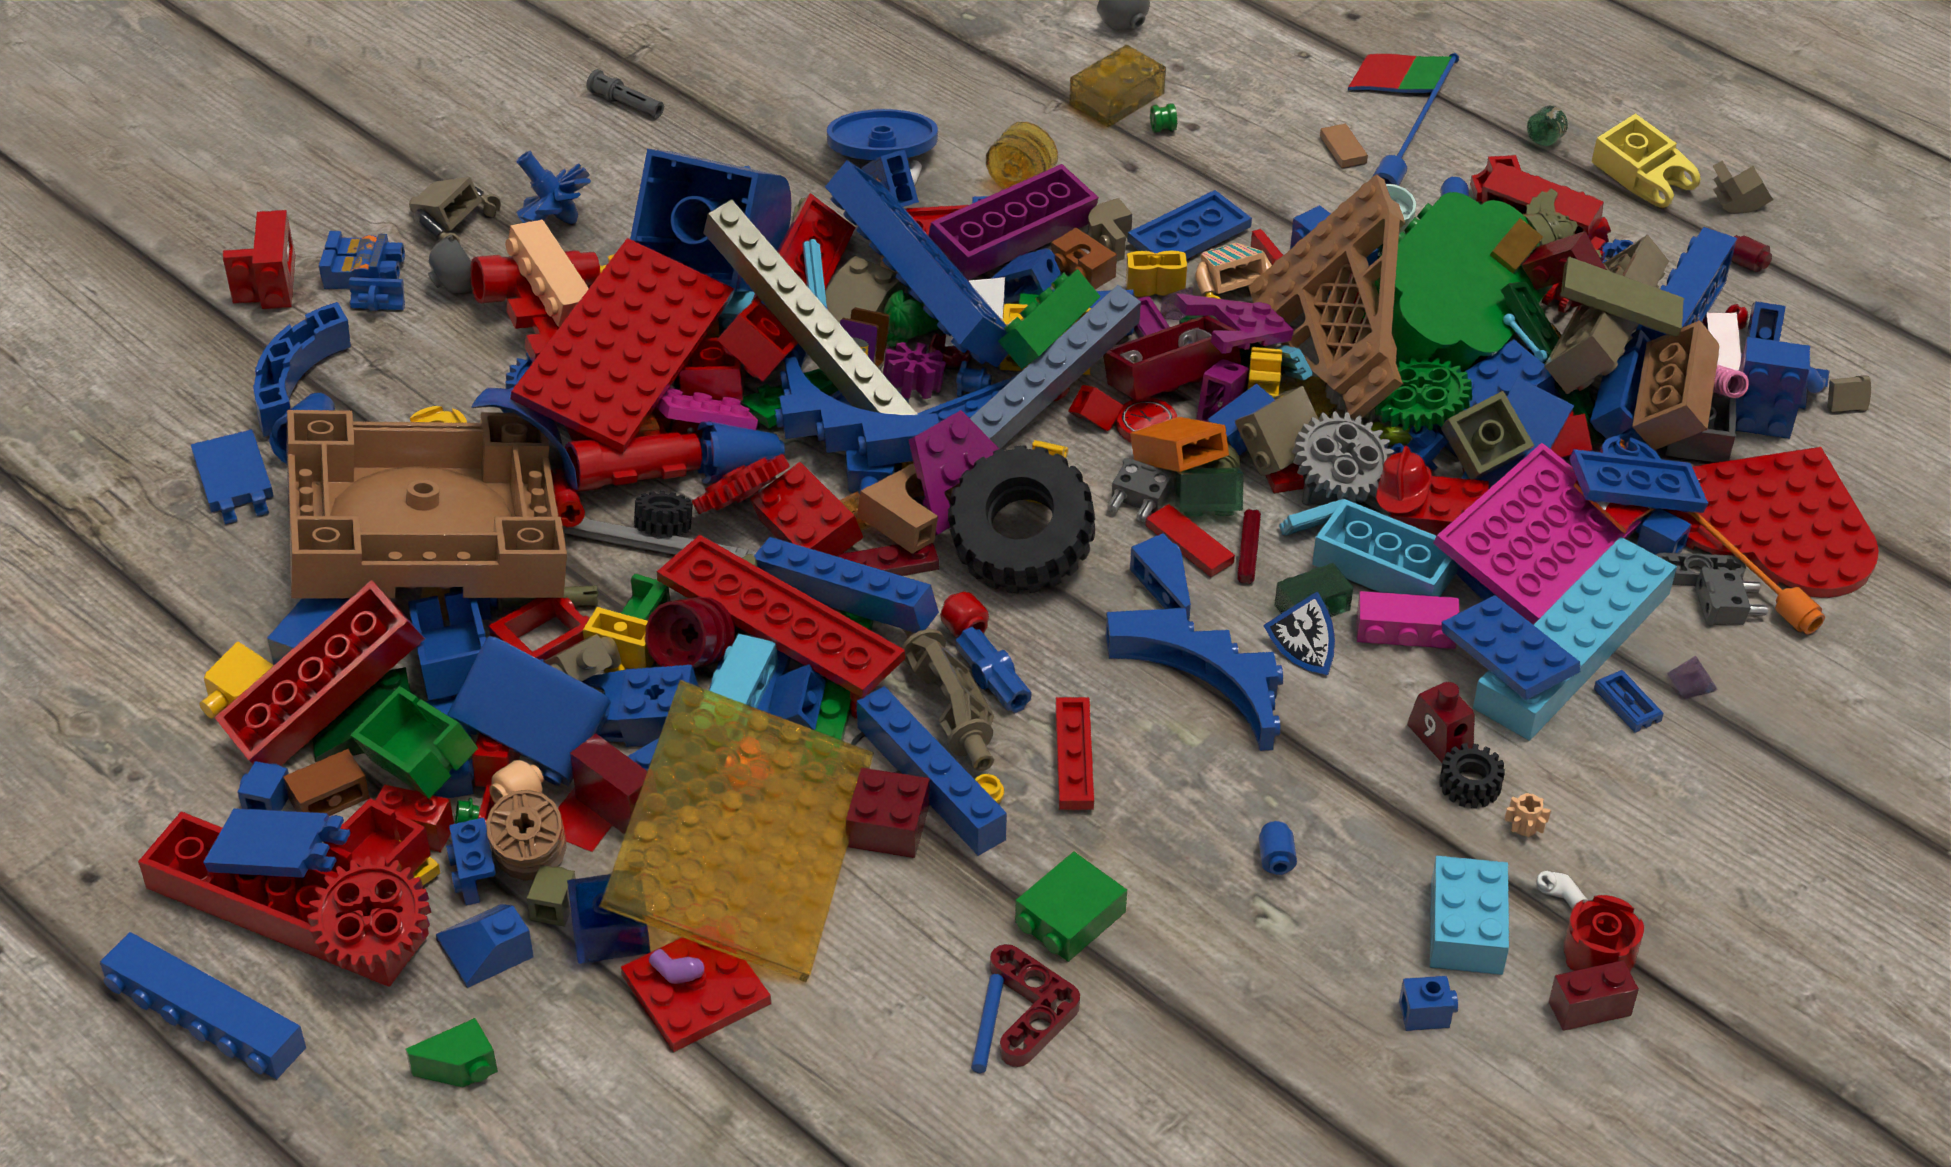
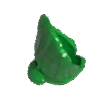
[884,289,940,347]

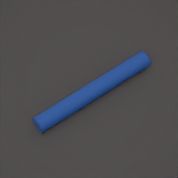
[971,974,1004,1073]

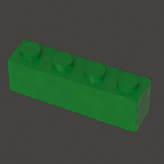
[998,269,1101,369]

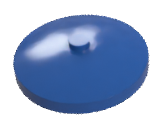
[827,109,938,160]

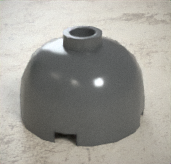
[1096,0,1150,30]
[428,234,472,294]

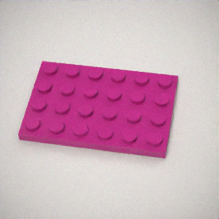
[1433,443,1641,625]

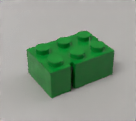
[350,686,478,798]

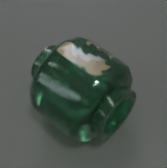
[1527,105,1568,146]

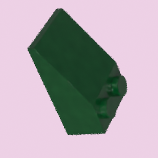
[313,667,411,762]

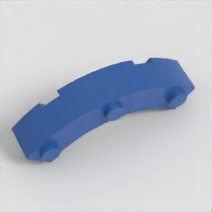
[253,302,351,437]

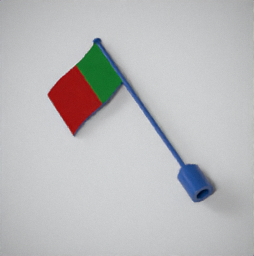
[1348,53,1459,186]

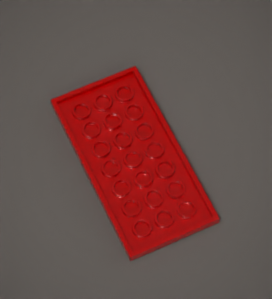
[510,238,735,453]

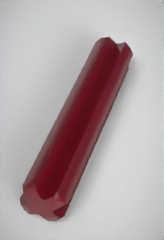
[1237,509,1261,584]

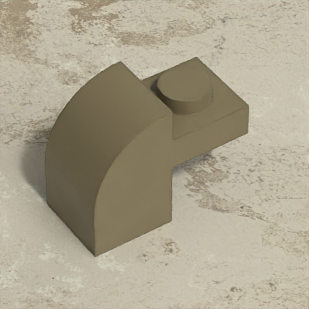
[1713,160,1773,214]
[1088,198,1132,261]

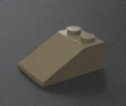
[825,255,904,324]

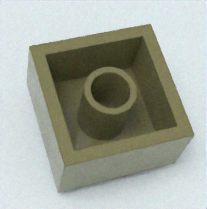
[1441,391,1534,480]

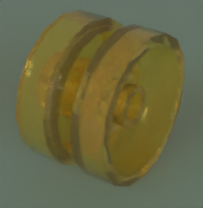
[986,122,1058,189]

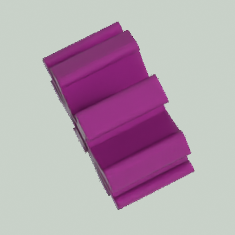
[883,342,946,399]

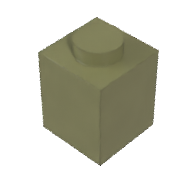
[527,865,578,927]

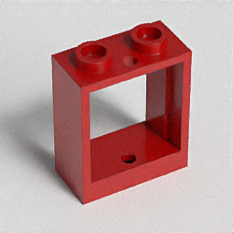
[488,597,590,661]

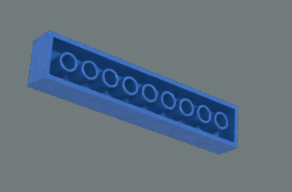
[825,160,1008,368]

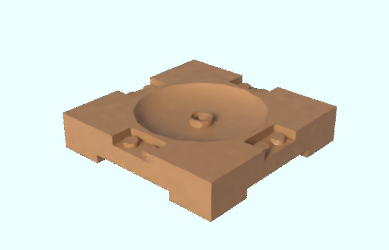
[287,410,567,598]

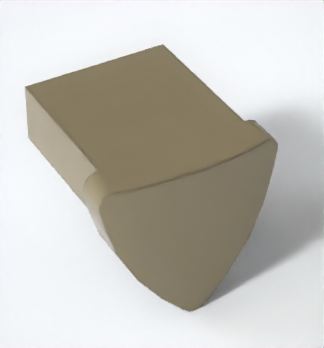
[1827,375,1871,412]

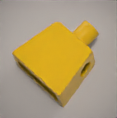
[199,641,274,718]

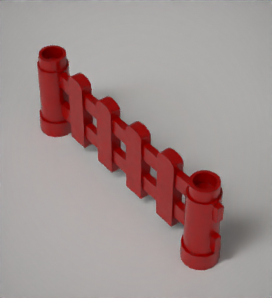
[470,250,702,492]

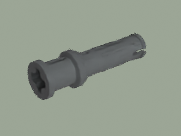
[586,69,664,118]

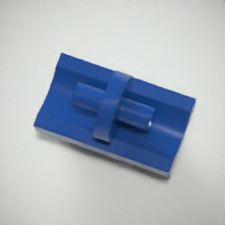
[349,277,405,311]
[1391,426,1448,472]

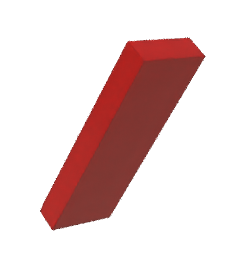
[1145,504,1235,577]

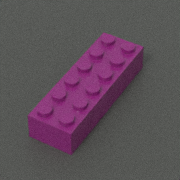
[929,164,1099,280]

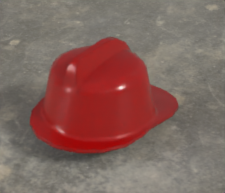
[1377,446,1432,514]

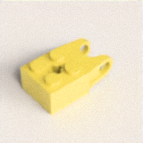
[1592,113,1701,208]

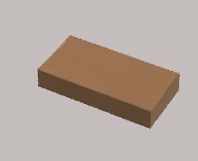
[1320,123,1368,168]

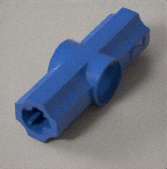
[956,627,1032,713]

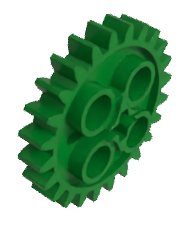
[1374,358,1473,432]

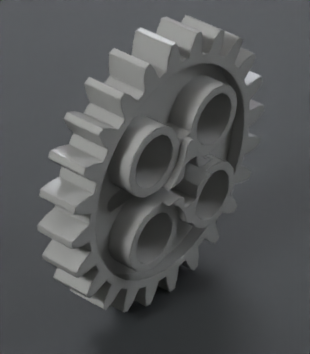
[1292,411,1394,503]

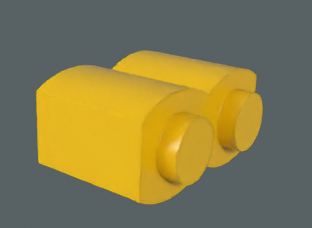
[1125,251,1187,298]

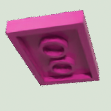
[656,388,758,430]

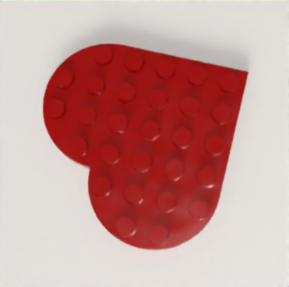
[1663,447,1879,598]

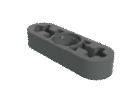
[1656,553,1746,586]

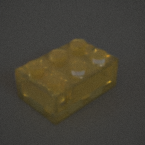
[1069,44,1166,128]

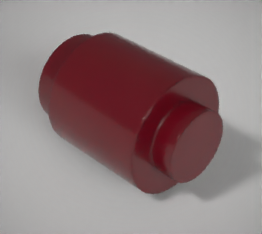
[1732,235,1772,272]

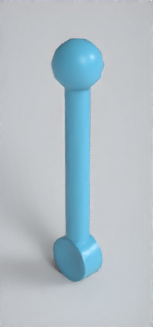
[1503,314,1547,362]

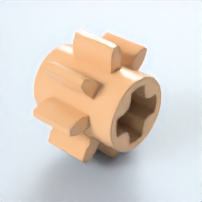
[1505,793,1551,837]

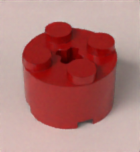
[1564,895,1644,971]

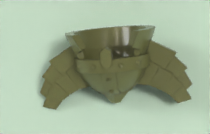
[1523,188,1602,259]

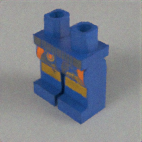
[318,231,405,289]

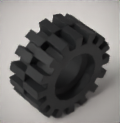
[634,491,693,537]
[1439,743,1505,808]

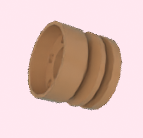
[486,790,567,881]

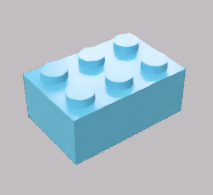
[1430,856,1509,975]

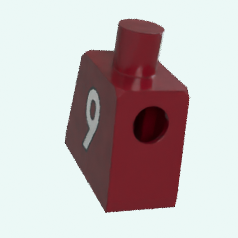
[1407,682,1475,763]

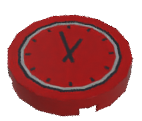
[1117,398,1177,443]

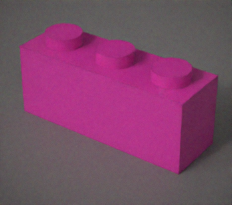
[1357,591,1459,649]

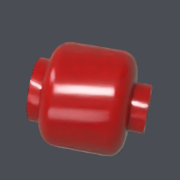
[940,592,989,638]

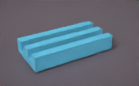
[1275,345,1313,380]
[1279,498,1345,536]

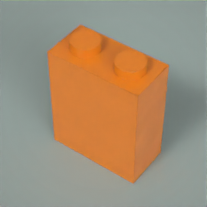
[1130,417,1229,472]

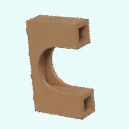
[857,464,960,554]

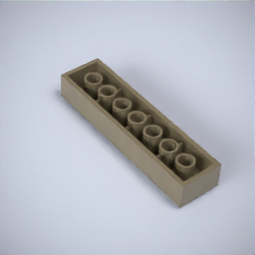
[1544,234,1669,394]

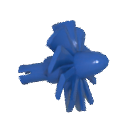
[516,150,591,225]

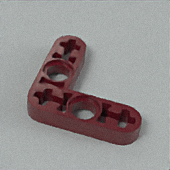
[990,944,1080,1067]

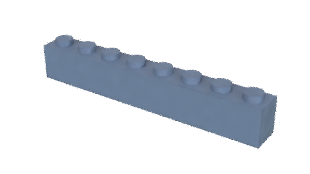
[970,285,1141,449]

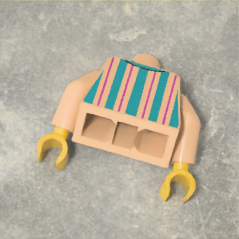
[1195,243,1272,299]

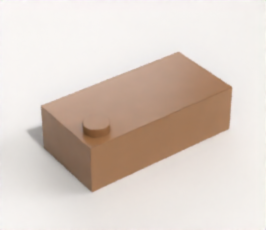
[1632,320,1720,450]

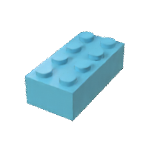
[1312,499,1458,597]

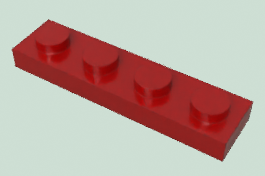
[1055,697,1094,810]

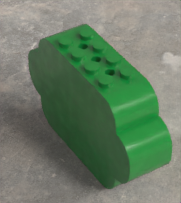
[1357,192,1553,372]

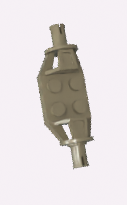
[902,629,994,771]

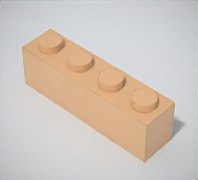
[505,220,589,327]

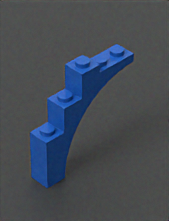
[775,357,939,467]
[1105,608,1283,751]

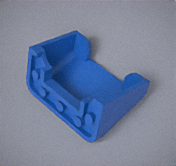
[447,636,611,787]

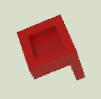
[1068,385,1123,431]

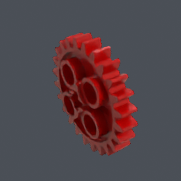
[692,454,790,514]
[307,856,431,973]

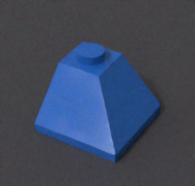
[436,904,534,988]

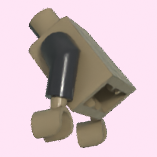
[409,177,501,244]

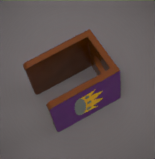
[840,307,890,369]

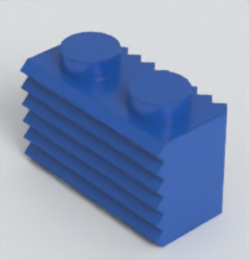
[765,664,826,744]

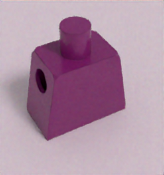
[1196,359,1250,422]

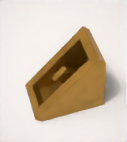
[1490,218,1543,273]

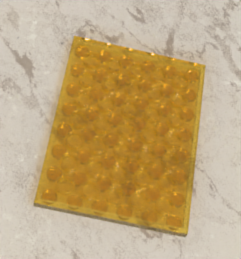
[599,680,874,982]

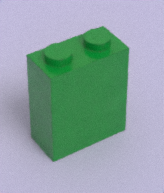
[1015,851,1127,962]

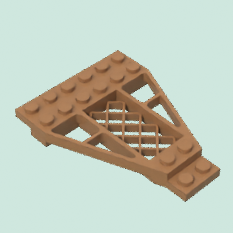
[1248,174,1406,420]

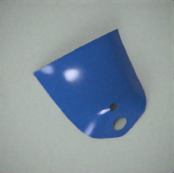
[471,388,578,490]

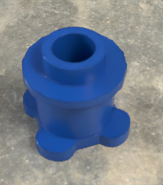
[956,361,992,397]

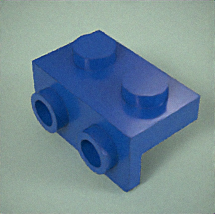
[446,818,496,906]

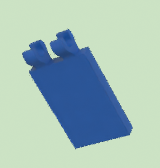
[191,429,274,524]
[203,808,351,878]

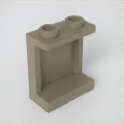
[1235,386,1319,476]

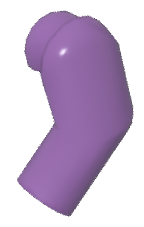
[649,949,704,984]

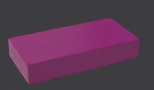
[1134,296,1170,337]

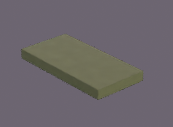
[1561,257,1684,337]

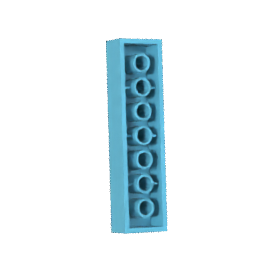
[1473,537,1677,741]

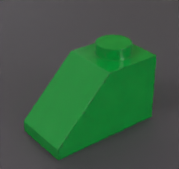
[405,1018,498,1088]

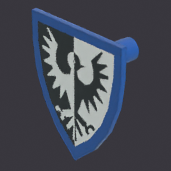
[1263,592,1335,675]

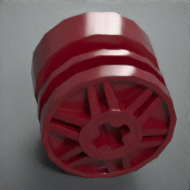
[645,597,734,669]

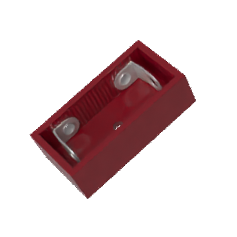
[1103,316,1241,401]

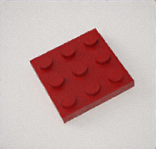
[621,921,771,1052]

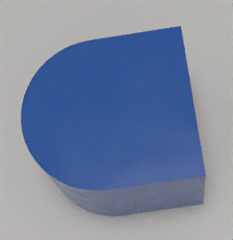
[630,149,791,292]

